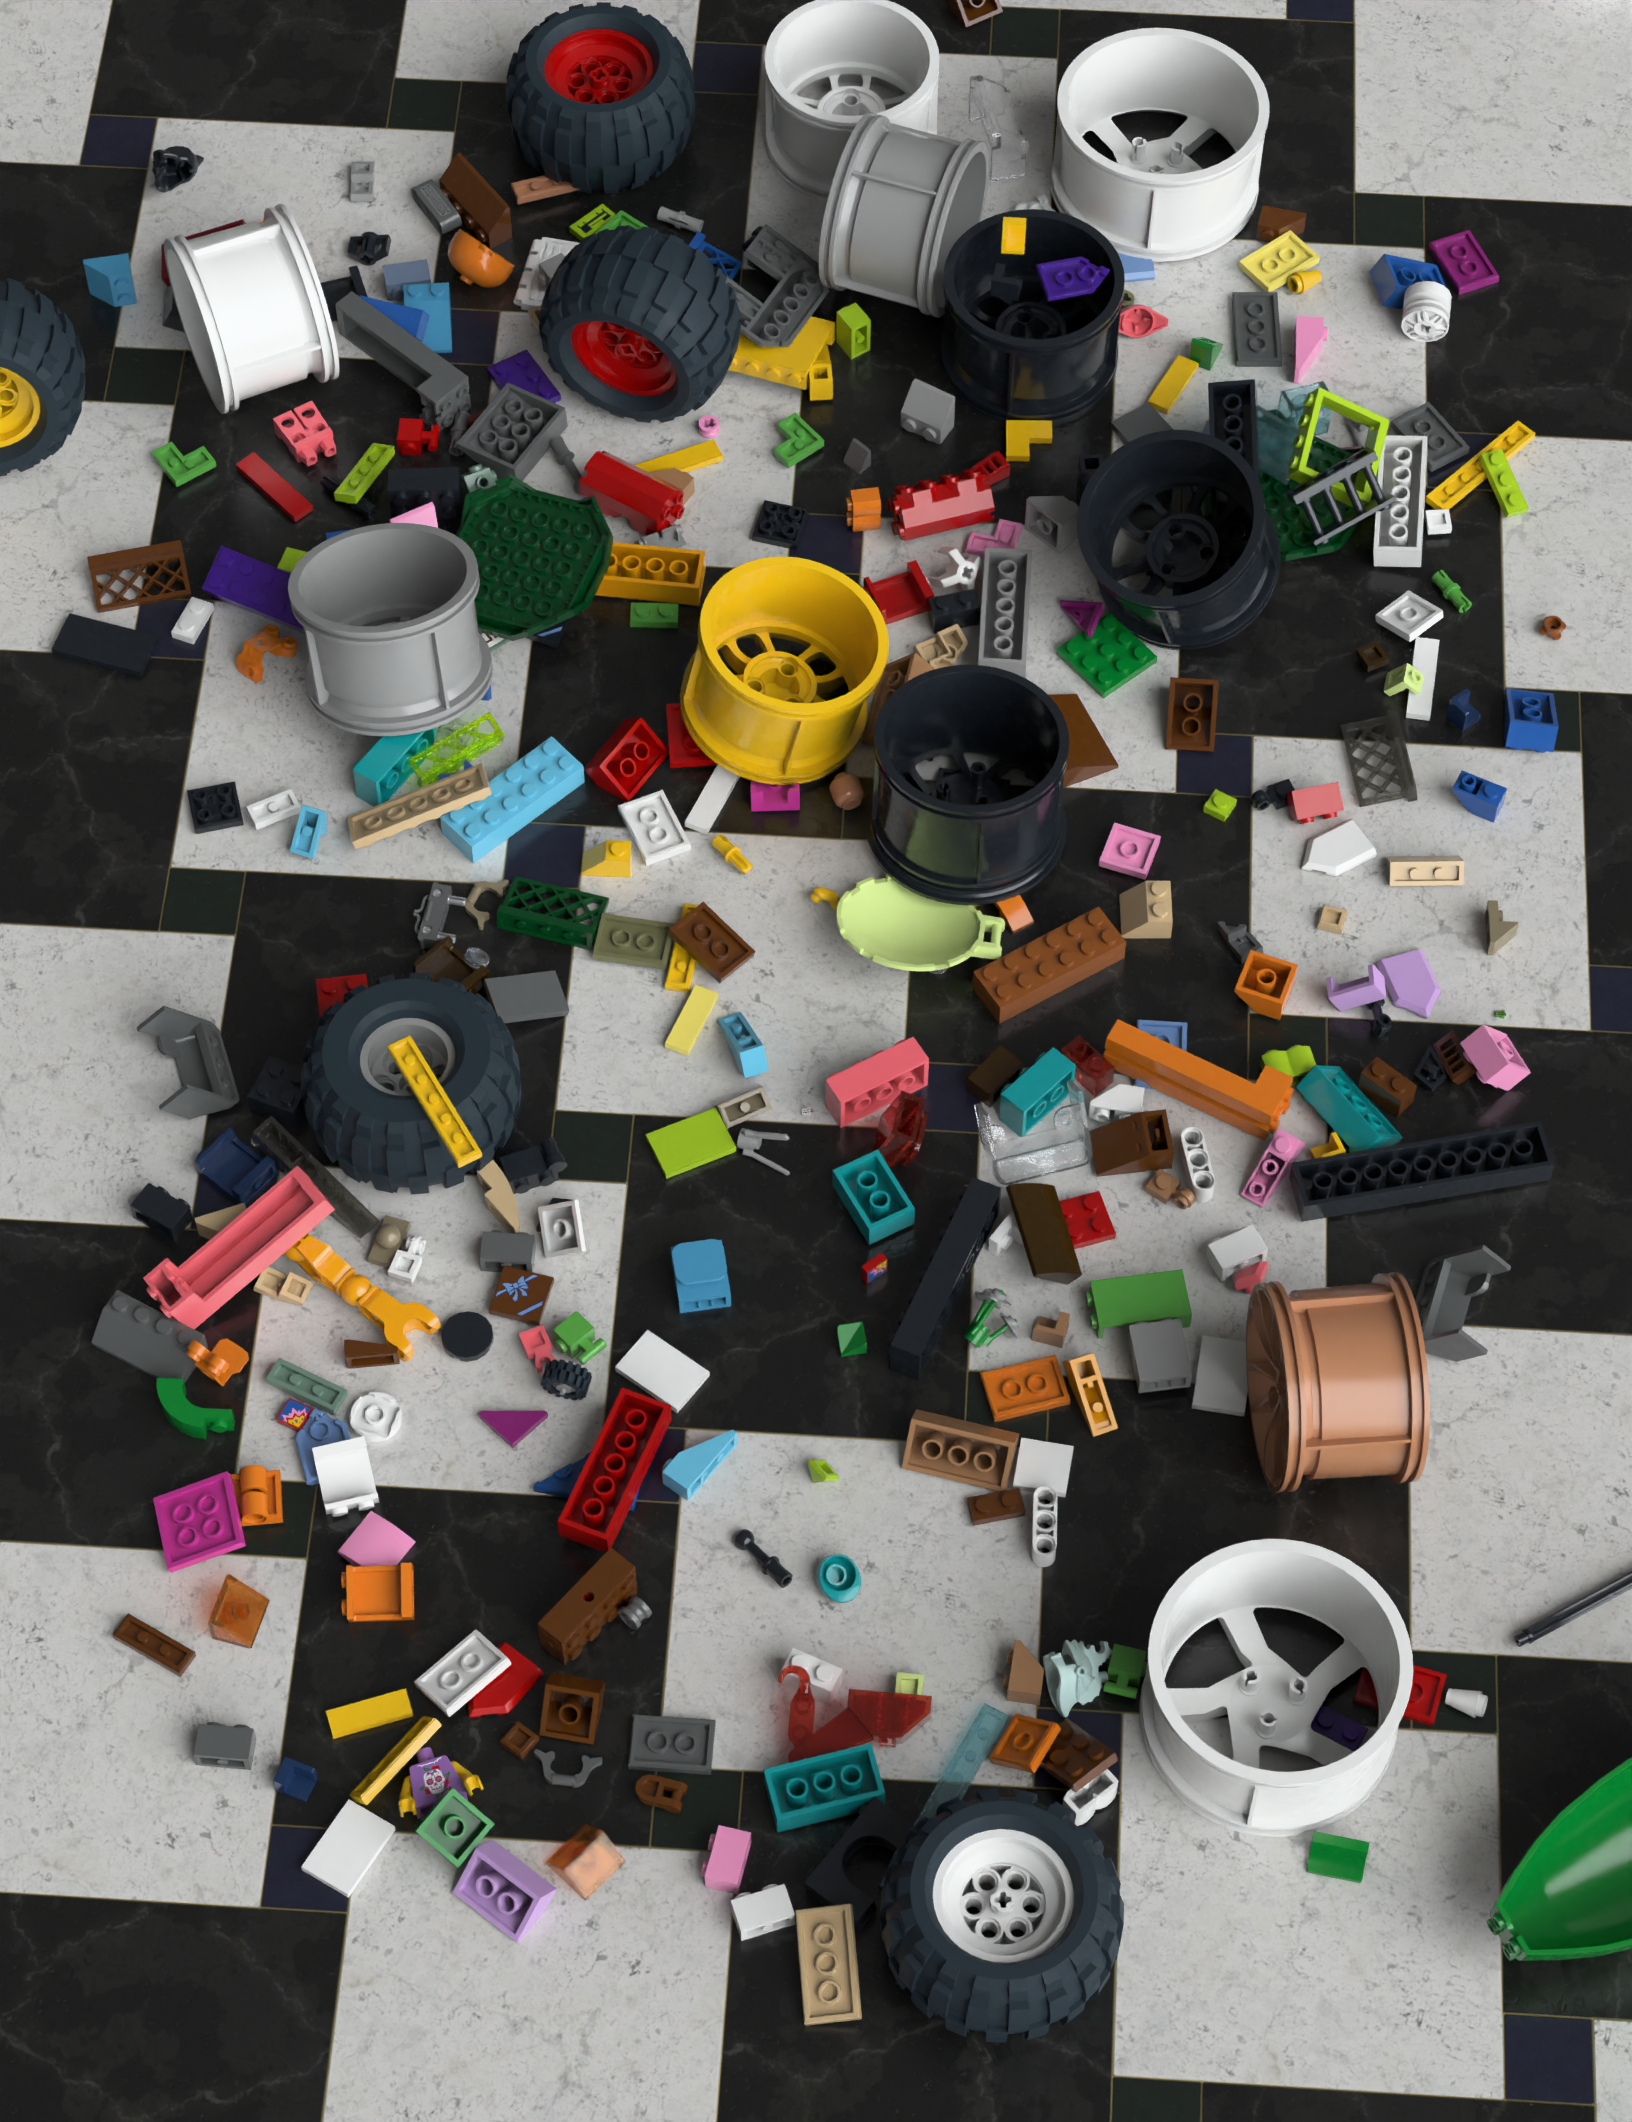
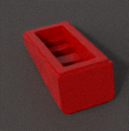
[970,451,1010,485]

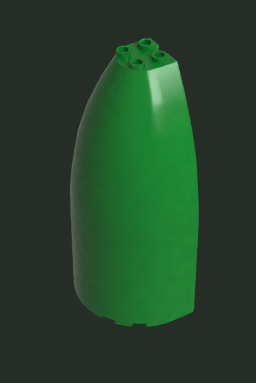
[1486,1757,1632,1961]

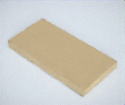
[795,1903,862,2026]

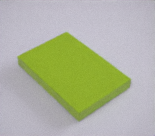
[646,1107,736,1179]

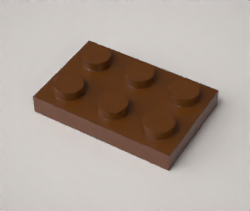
[667,902,756,984]
[1039,1718,1118,1793]

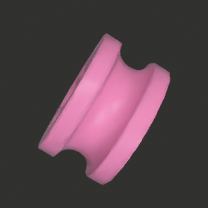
[699,415,719,438]

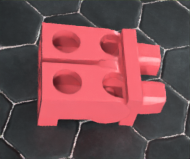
[273,401,336,467]

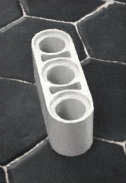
[1179,1127,1215,1203]
[1031,1485,1058,1567]

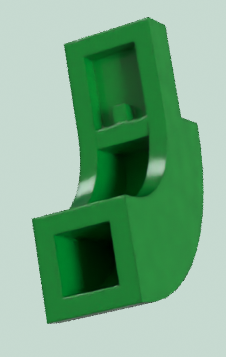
[156,1378,235,1439]

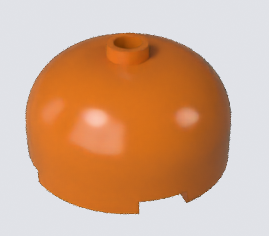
[448,229,515,288]

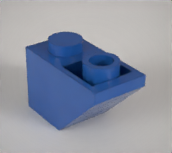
[1452,770,1507,823]

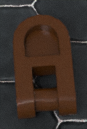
[635,1775,688,1814]

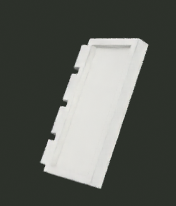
[513,237,579,310]

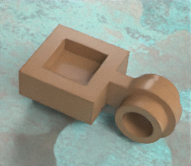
[1145,1169,1195,1209]

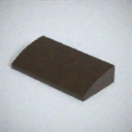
[1006,1183,1082,1285]

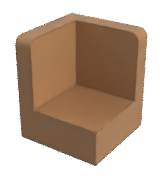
[1032,1311,1070,1348]

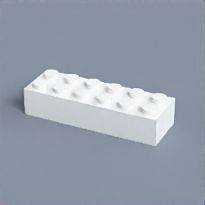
[1373,435,1428,567]

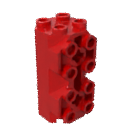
[579,451,685,536]
[887,469,995,541]

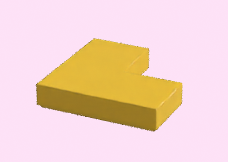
[1006,420,1052,461]

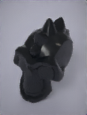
[152,146,204,193]

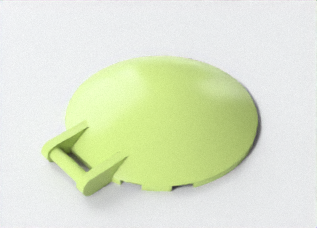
[836,874,1005,971]

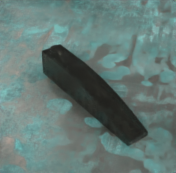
[251,1116,379,1239]

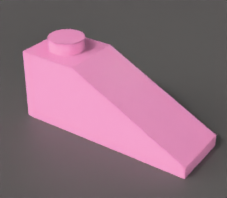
[1293,316,1328,383]

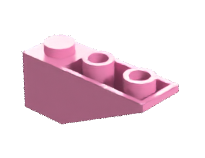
[1240,1128,1306,1207]

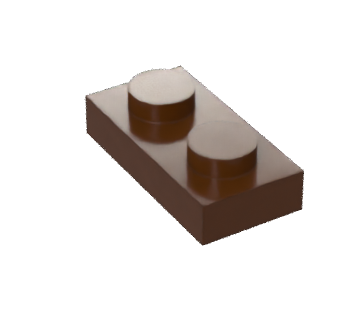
[967,1488,1026,1526]

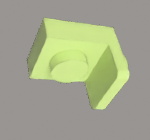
[1383,663,1424,696]

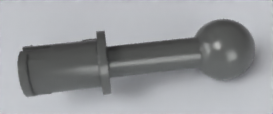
[549,436,582,495]

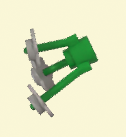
[963,1288,1019,1348]

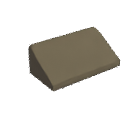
[714,1086,772,1129]

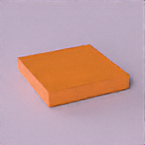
[989,1714,1061,1773]

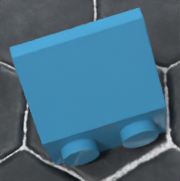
[83,253,137,307]

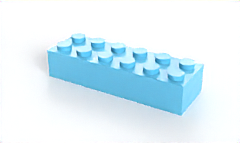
[440,736,585,863]

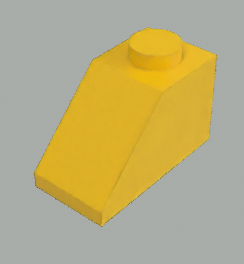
[581,840,632,878]

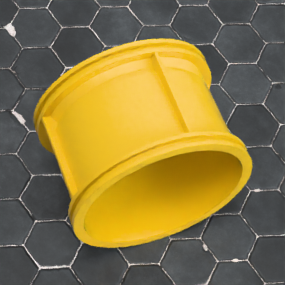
[680,556,889,785]

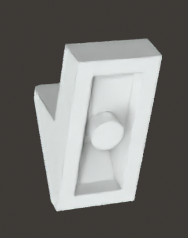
[988,1210,1023,1256]

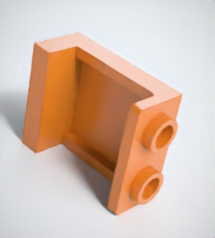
[341,1562,414,1622]

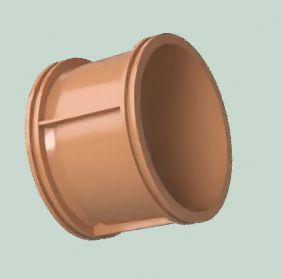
[1246,1272,1430,1493]

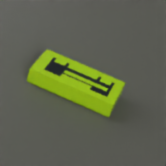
[569,204,616,241]

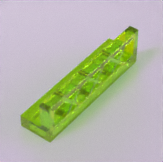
[408,712,505,788]

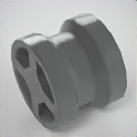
[617,1595,652,1630]

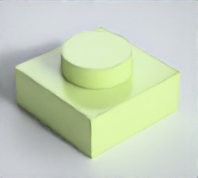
[894,1672,924,1704]

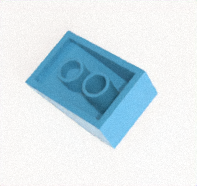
[403,282,452,353]

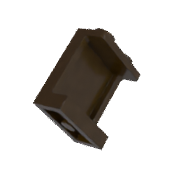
[412,936,490,995]

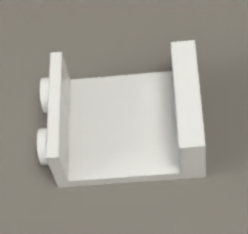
[312,1436,379,1517]

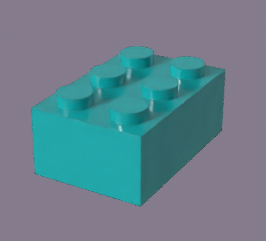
[999,1047,1076,1138]
[832,1150,915,1245]

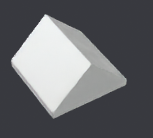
[538,1200,586,1258]

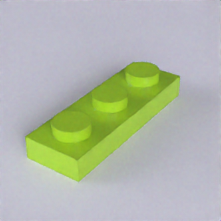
[1479,449,1529,518]

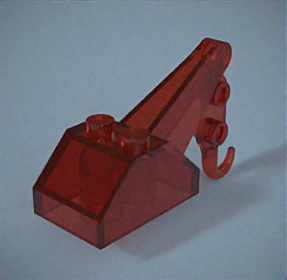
[778,1665,933,1763]

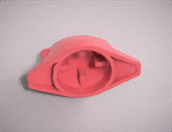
[1119,304,1168,338]

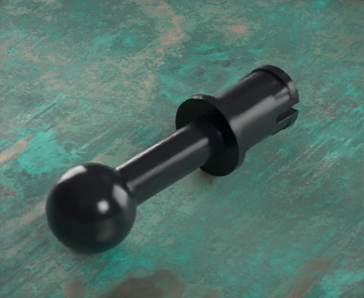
[733,1529,793,1588]

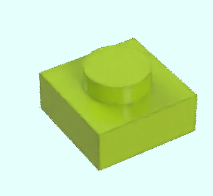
[1203,789,1237,822]

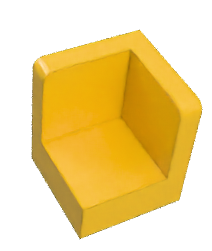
[1001,217,1026,255]
[1309,1132,1346,1159]

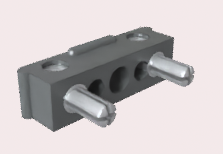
[413,881,467,949]

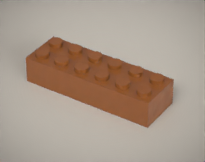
[972,907,1126,1024]

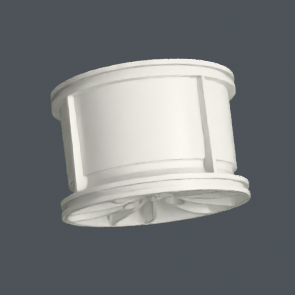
[765,0,940,201]
[164,204,339,414]

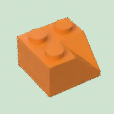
[1234,950,1298,1020]

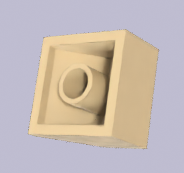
[1119,881,1173,939]

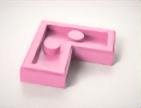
[965,519,1022,558]

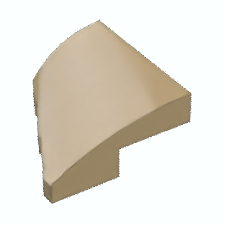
[913,624,969,669]

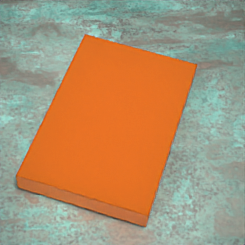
[980,1355,1071,1422]

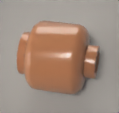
[829,772,864,810]

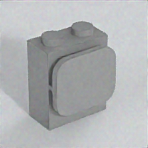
[1127,1318,1192,1393]

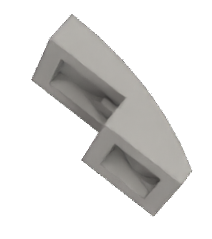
[350,161,374,202]

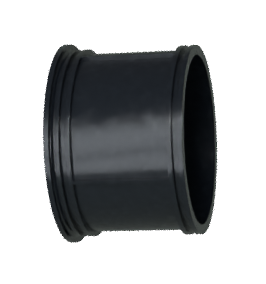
[865,665,1069,905]

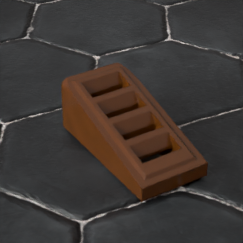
[1433,1030,1478,1085]
[344,1340,400,1369]

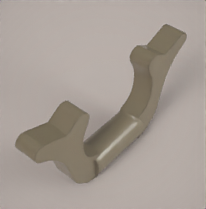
[464,880,509,930]

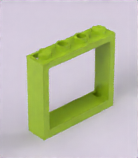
[1287,387,1390,508]

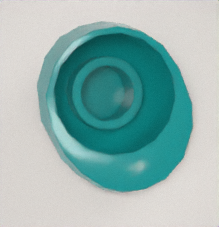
[816,1554,861,1603]

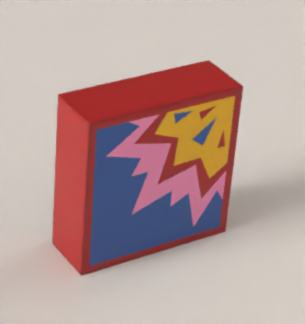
[861,1253,888,1285]
[276,1397,313,1432]

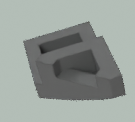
[1217,921,1263,963]

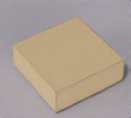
[1317,904,1348,935]

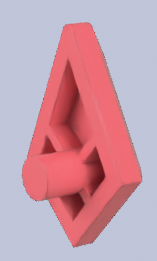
[1232,1261,1268,1294]

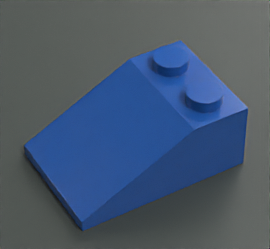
[1369,254,1446,309]
[1504,688,1559,753]

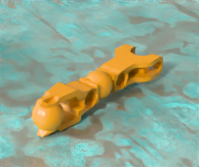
[284,1233,441,1362]

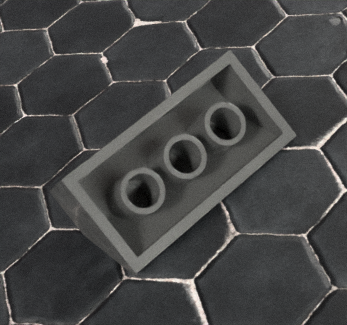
[91,1290,208,1383]

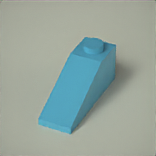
[717,1012,769,1078]
[662,1430,737,1501]

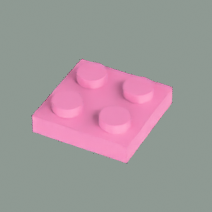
[1099,823,1161,880]

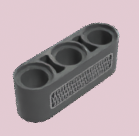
[411,179,462,235]

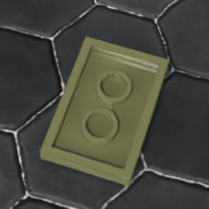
[592,913,674,970]

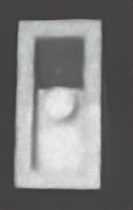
[430,718,475,766]

